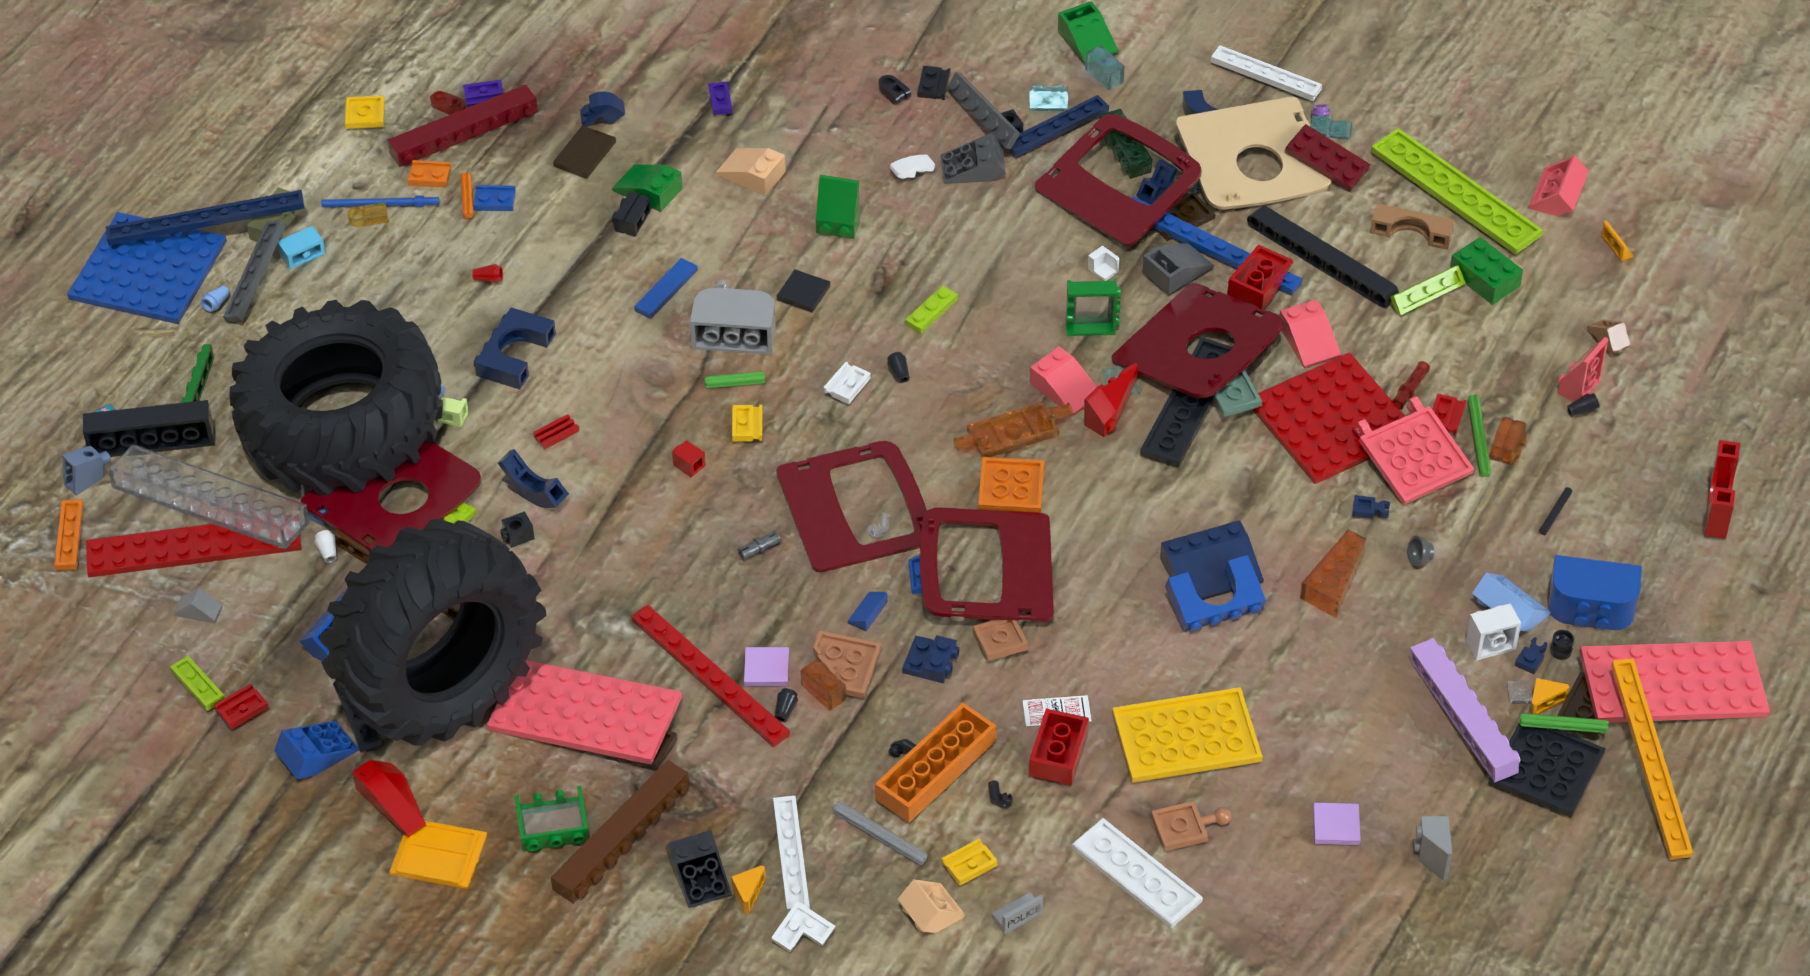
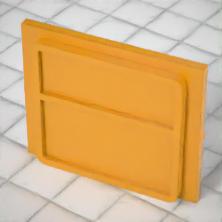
[389,821,488,889]

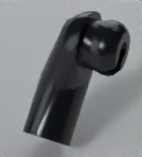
[889,739,916,757]
[988,780,1013,808]

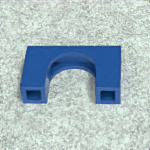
[1165,555,1266,632]

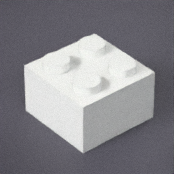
[1466,604,1521,661]

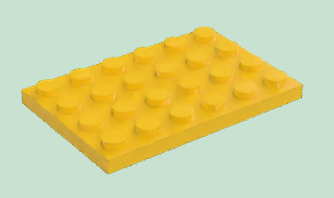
[1112,687,1263,783]

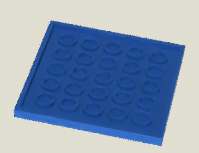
[67,212,227,324]

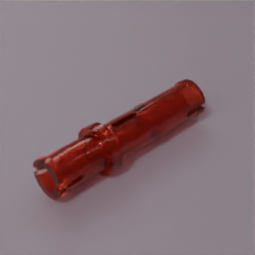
[1392,361,1430,410]

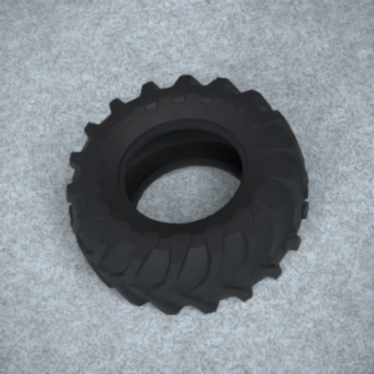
[229,300,443,496]
[320,518,547,746]

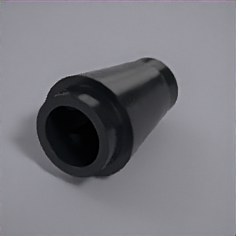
[887,352,910,383]
[1567,393,1600,417]
[774,688,798,722]

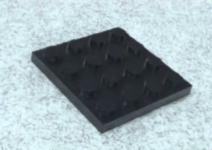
[1488,723,1606,818]

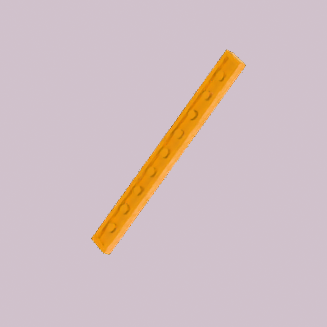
[1611,658,1693,860]

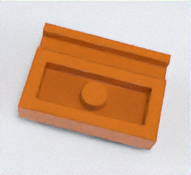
[408,160,451,188]

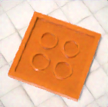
[978,457,1045,513]

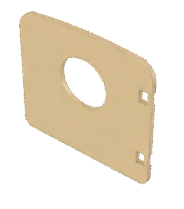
[1175,97,1332,210]

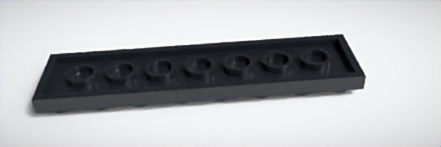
[1140,337,1233,467]

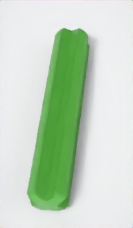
[705,371,765,388]

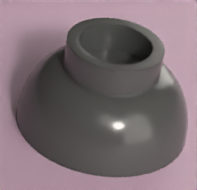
[1407,536,1435,567]

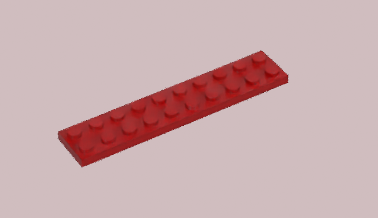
[86,513,301,578]

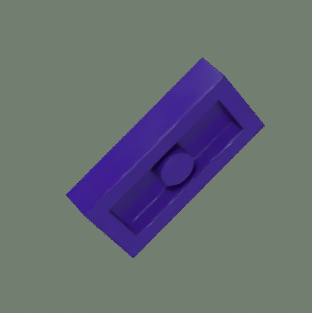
[708,82,732,116]

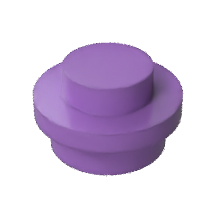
[1311,104,1330,119]

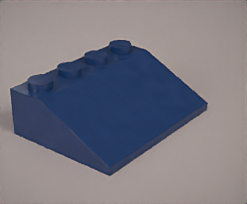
[1160,520,1264,600]

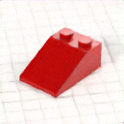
[1227,244,1293,310]

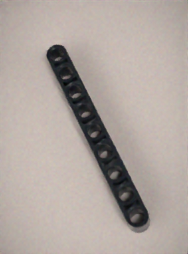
[1247,205,1399,307]

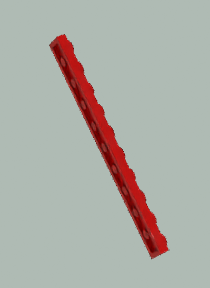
[631,604,790,748]

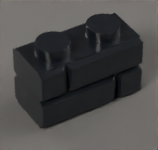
[612,192,652,237]

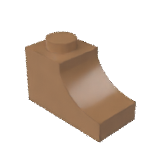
[1587,319,1630,354]

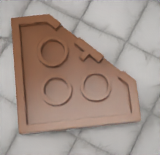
[813,630,882,699]

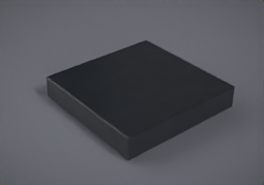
[777,269,830,313]

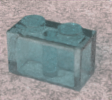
[1085,45,1125,90]

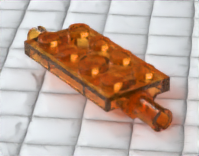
[953,402,1073,457]

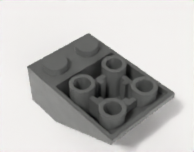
[941,133,1006,184]
[1142,243,1214,294]

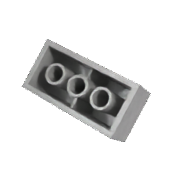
[690,288,776,355]

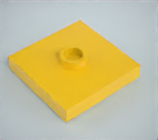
[345,96,385,129]

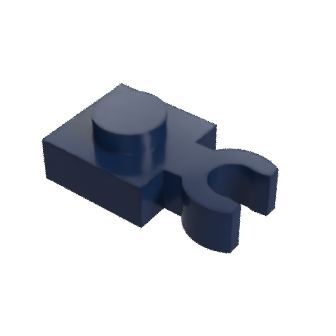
[1352,495,1390,519]
[1515,637,1547,675]

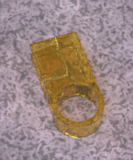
[347,203,389,227]

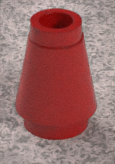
[472,264,503,284]

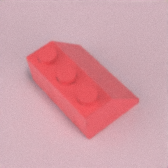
[1529,155,1589,216]

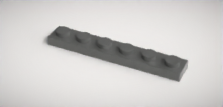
[947,72,1020,149]
[223,220,286,322]

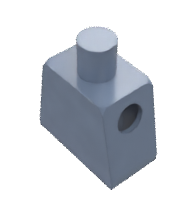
[62,446,111,495]

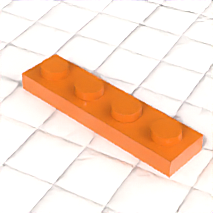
[54,499,84,571]

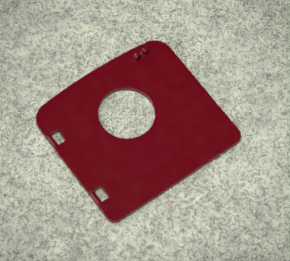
[1111,283,1283,398]
[301,442,481,551]

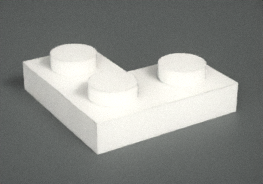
[771,901,835,952]

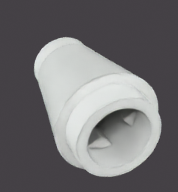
[314,530,337,563]

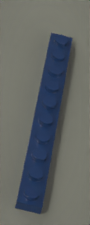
[106,190,305,245]

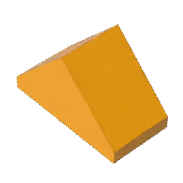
[1529,678,1570,714]
[731,866,766,915]

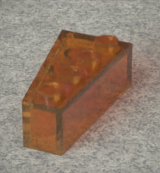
[1300,529,1366,618]

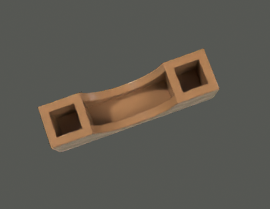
[1370,203,1455,250]

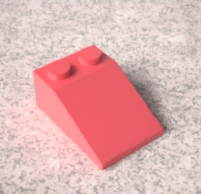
[1280,300,1341,368]
[1558,337,1608,402]
[1030,346,1097,416]

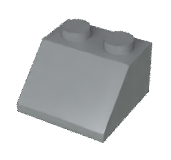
[1414,816,1452,880]

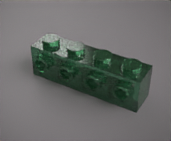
[1099,108,1152,179]

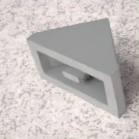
[174,587,223,623]

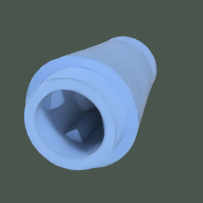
[201,286,230,312]

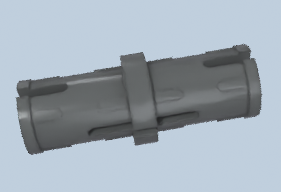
[737,530,781,561]

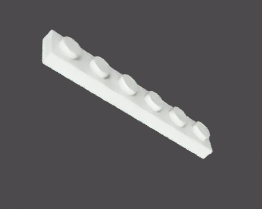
[1211,46,1322,101]
[773,796,810,914]

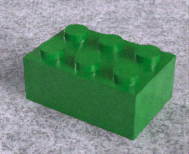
[1450,237,1523,305]

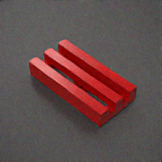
[533,414,579,449]

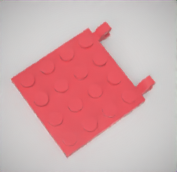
[1355,396,1475,505]

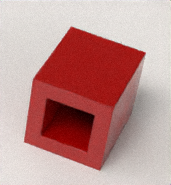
[672,440,706,477]

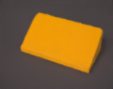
[1601,220,1634,261]

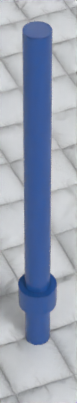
[321,195,440,207]

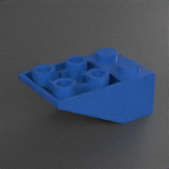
[274,720,359,779]

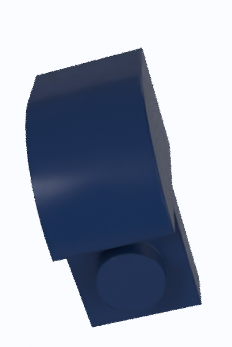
[580,91,625,127]
[1136,160,1178,205]

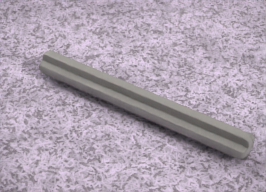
[833,801,928,865]

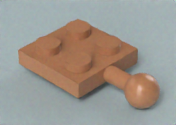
[973,600,1029,661]
[1151,801,1231,851]

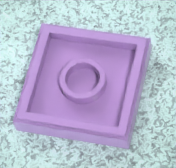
[744,647,789,686]
[1313,803,1360,845]

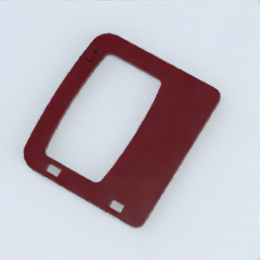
[1035,114,1202,247]
[776,441,927,573]
[920,507,1054,622]

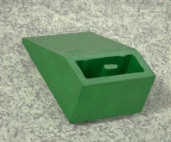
[1058,1,1118,64]

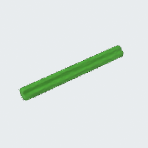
[1468,395,1491,477]

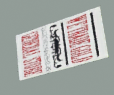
[1022,695,1092,727]

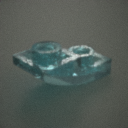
[1310,115,1353,139]

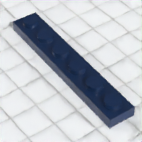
[1006,95,1109,158]

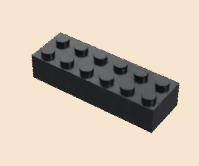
[83,400,215,457]

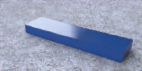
[634,258,698,319]

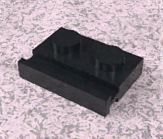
[917,66,951,100]

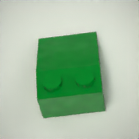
[612,164,682,212]
[816,175,860,239]

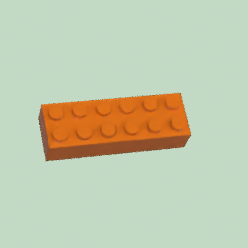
[875,702,996,823]

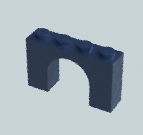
[474,307,556,390]

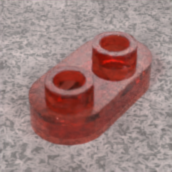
[430,91,466,115]

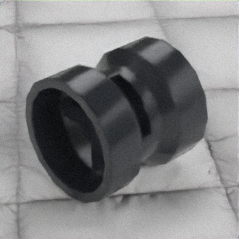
[1550,630,1574,660]

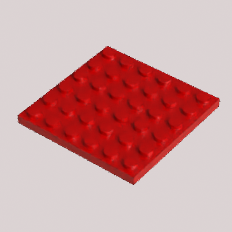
[1252,352,1405,484]

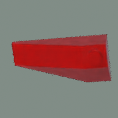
[1084,363,1138,437]
[351,760,426,837]

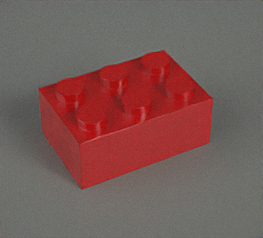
[1029,708,1089,785]

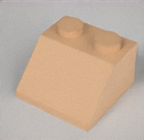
[898,879,965,933]

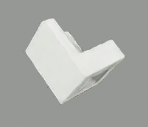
[1088,246,1119,281]

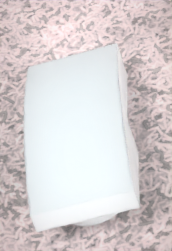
[890,155,935,179]

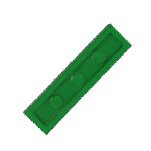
[181,344,214,403]

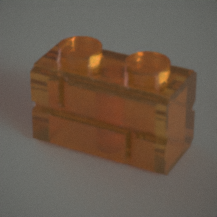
[1489,417,1529,465]
[800,659,846,710]

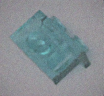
[1029,84,1068,111]

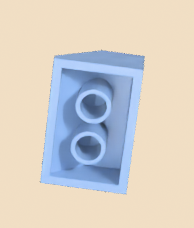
[1472,572,1551,632]

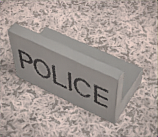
[992,893,1043,934]

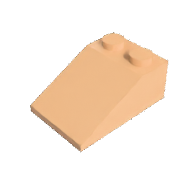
[716,148,786,195]

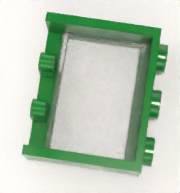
[1066,279,1121,336]
[514,785,589,852]

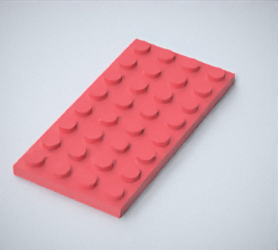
[1579,641,1770,722]
[487,660,682,765]

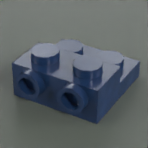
[902,635,960,684]

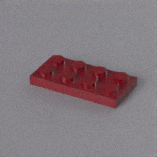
[1285,124,1371,192]

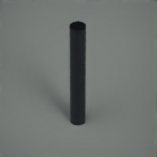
[1539,487,1573,535]

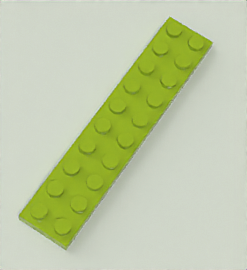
[1371,128,1543,255]

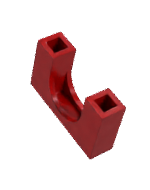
[1705,440,1740,539]

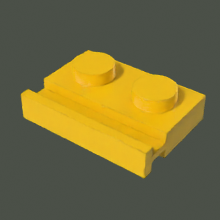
[732,405,763,442]
[942,838,998,886]

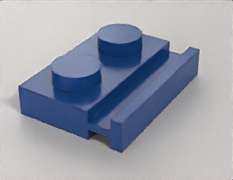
[474,185,516,211]

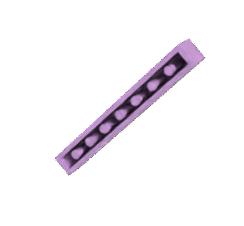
[1410,638,1520,782]

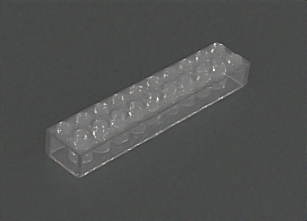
[108,445,309,549]

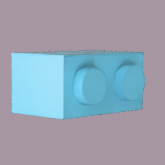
[277,226,326,269]

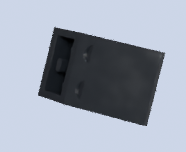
[666,830,732,908]

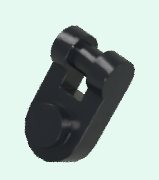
[879,75,911,105]

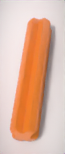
[460,172,473,219]

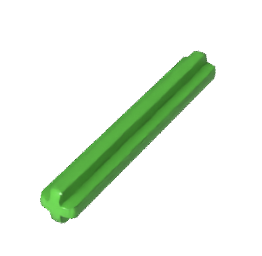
[1519,713,1609,733]

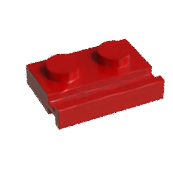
[1432,393,1466,435]
[214,684,269,730]

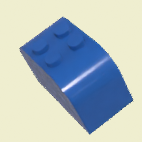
[1548,555,1642,630]

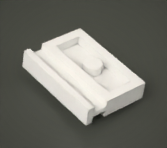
[824,362,871,404]

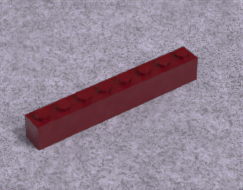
[387,85,538,167]

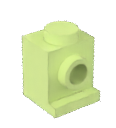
[438,397,468,427]

